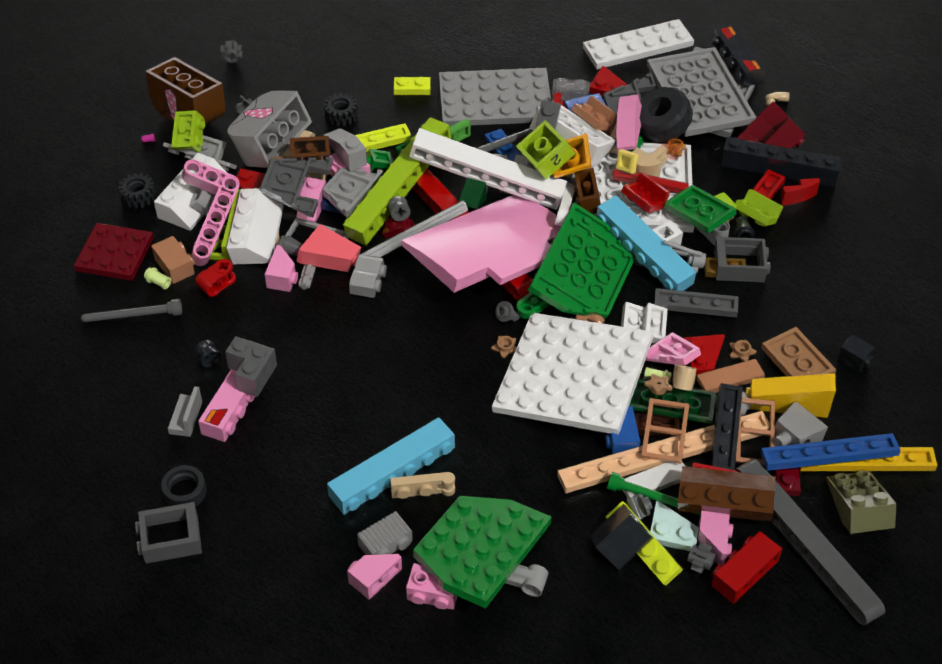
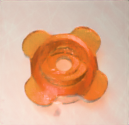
[666,139,686,157]

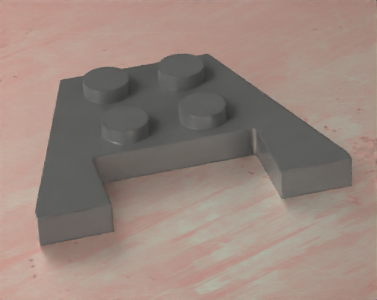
[603,73,656,125]
[261,157,333,218]

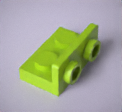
[171,111,205,153]

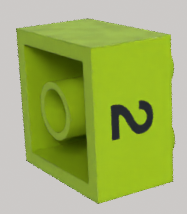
[516,120,576,180]

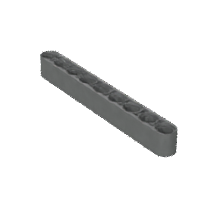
[735,459,885,625]

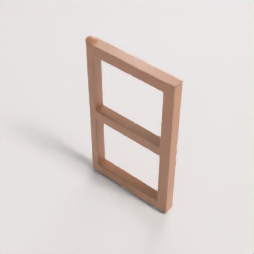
[641,398,689,464]
[735,398,775,465]

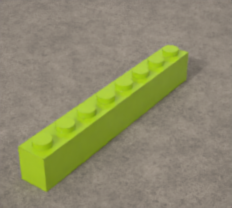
[343,117,452,245]

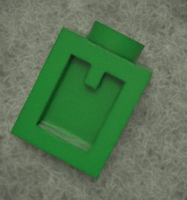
[366,149,393,173]

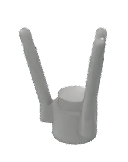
[663,240,706,273]

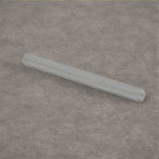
[362,201,468,258]

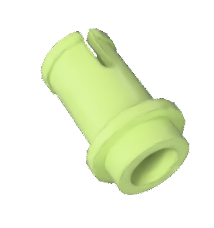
[144,268,172,289]
[644,367,672,384]

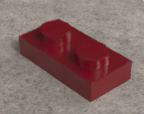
[775,467,801,496]

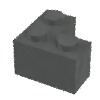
[225,336,277,397]

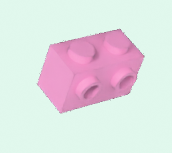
[406,563,457,610]

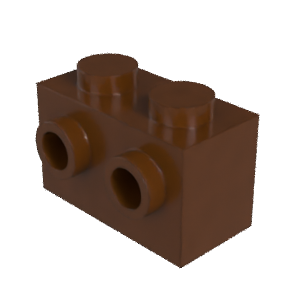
[290,136,330,161]
[573,168,601,214]

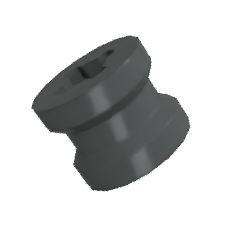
[388,196,410,221]

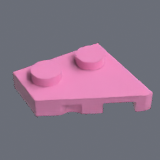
[645,332,701,366]

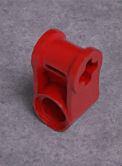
[195,259,236,297]

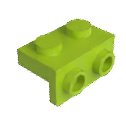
[735,189,783,227]

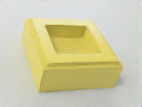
[616,149,639,174]

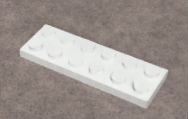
[583,19,694,69]

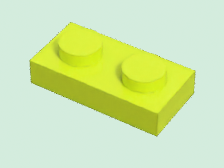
[394,77,430,95]

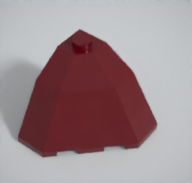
[737,101,806,149]

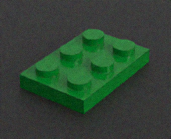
[665,185,736,234]

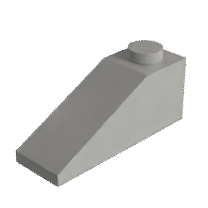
[323,128,367,172]

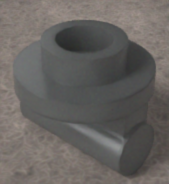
[496,301,520,322]
[626,494,652,519]

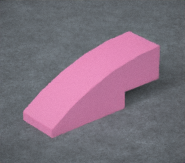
[616,94,642,151]

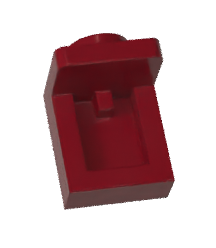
[382,217,415,239]

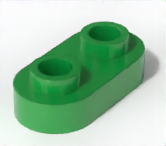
[517,292,550,319]

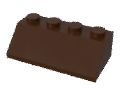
[678,466,775,522]

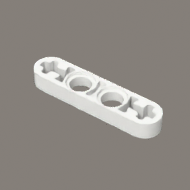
[554,182,574,226]

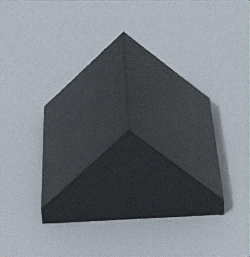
[590,504,653,570]

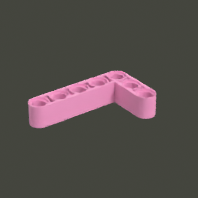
[182,159,240,266]

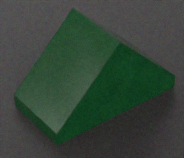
[459,178,487,209]

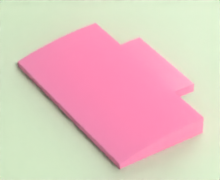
[401,195,560,292]

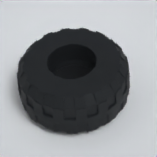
[639,87,693,142]

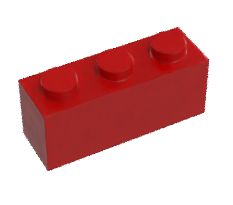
[711,531,782,604]

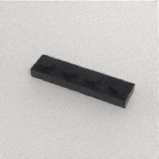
[711,383,743,470]

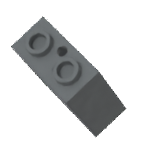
[714,237,771,282]
[135,502,202,563]

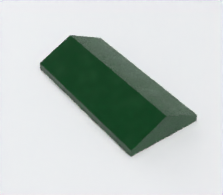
[629,379,716,424]

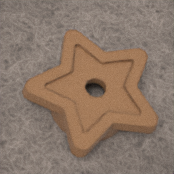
[491,336,516,358]
[730,340,756,362]
[644,374,672,395]

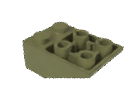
[826,470,896,534]

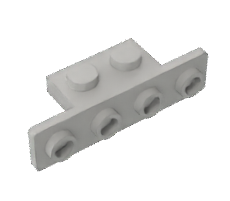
[163,135,237,171]

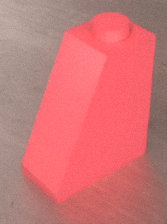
[296,224,361,272]

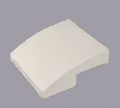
[621,302,667,343]

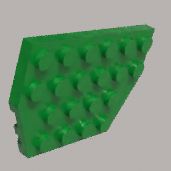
[528,203,635,319]
[413,496,552,609]

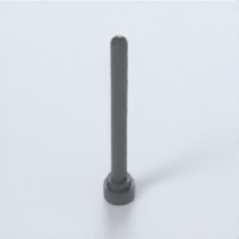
[477,126,533,152]
[81,299,182,322]

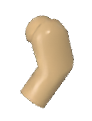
[765,92,789,106]

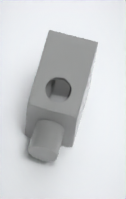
[772,401,828,447]

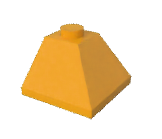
[553,133,592,179]

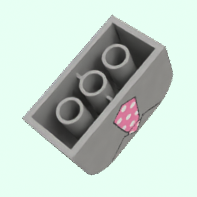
[228,91,312,168]

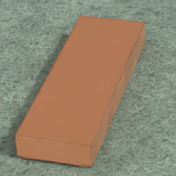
[696,359,765,392]

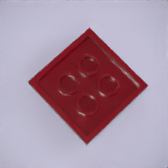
[74,223,154,281]

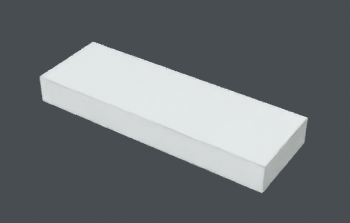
[622,462,685,498]

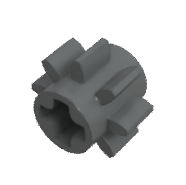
[220,41,242,63]
[687,542,716,573]

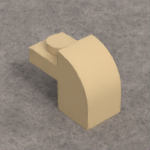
[632,145,668,177]

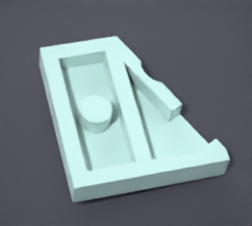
[650,501,699,551]

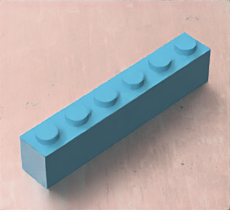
[596,195,696,291]
[327,418,455,514]

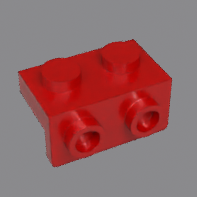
[621,172,670,213]

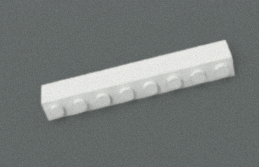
[409,128,567,210]

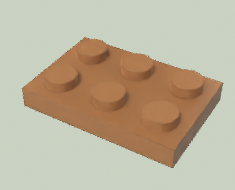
[761,327,836,377]

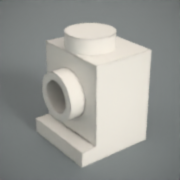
[652,220,683,248]

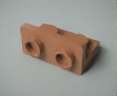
[571,96,617,131]

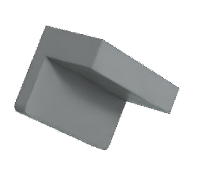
[168,386,202,437]

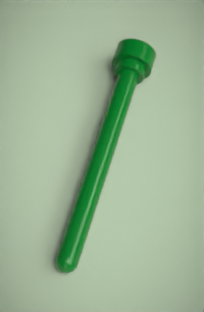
[607,471,701,515]

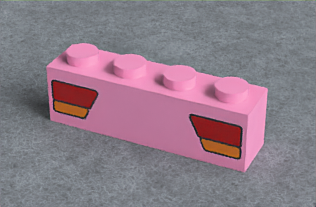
[198,369,255,442]

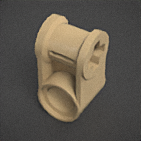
[672,364,696,391]

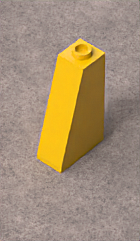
[745,374,836,418]

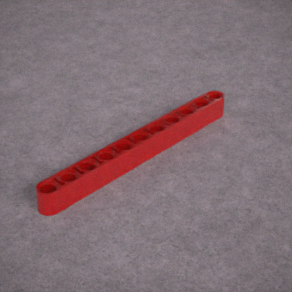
[412,169,533,301]

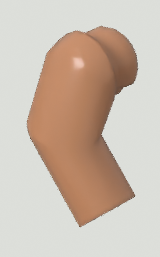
[576,314,605,324]

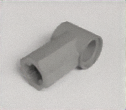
[506,564,549,597]

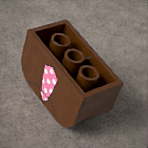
[145,57,226,125]

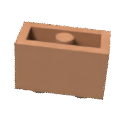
[151,236,195,284]

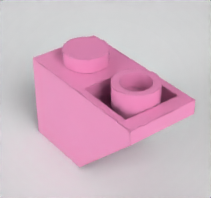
[697,511,733,565]

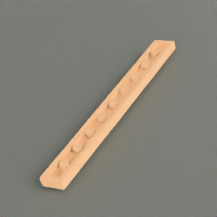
[557,411,770,493]

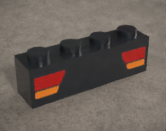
[712,24,766,87]

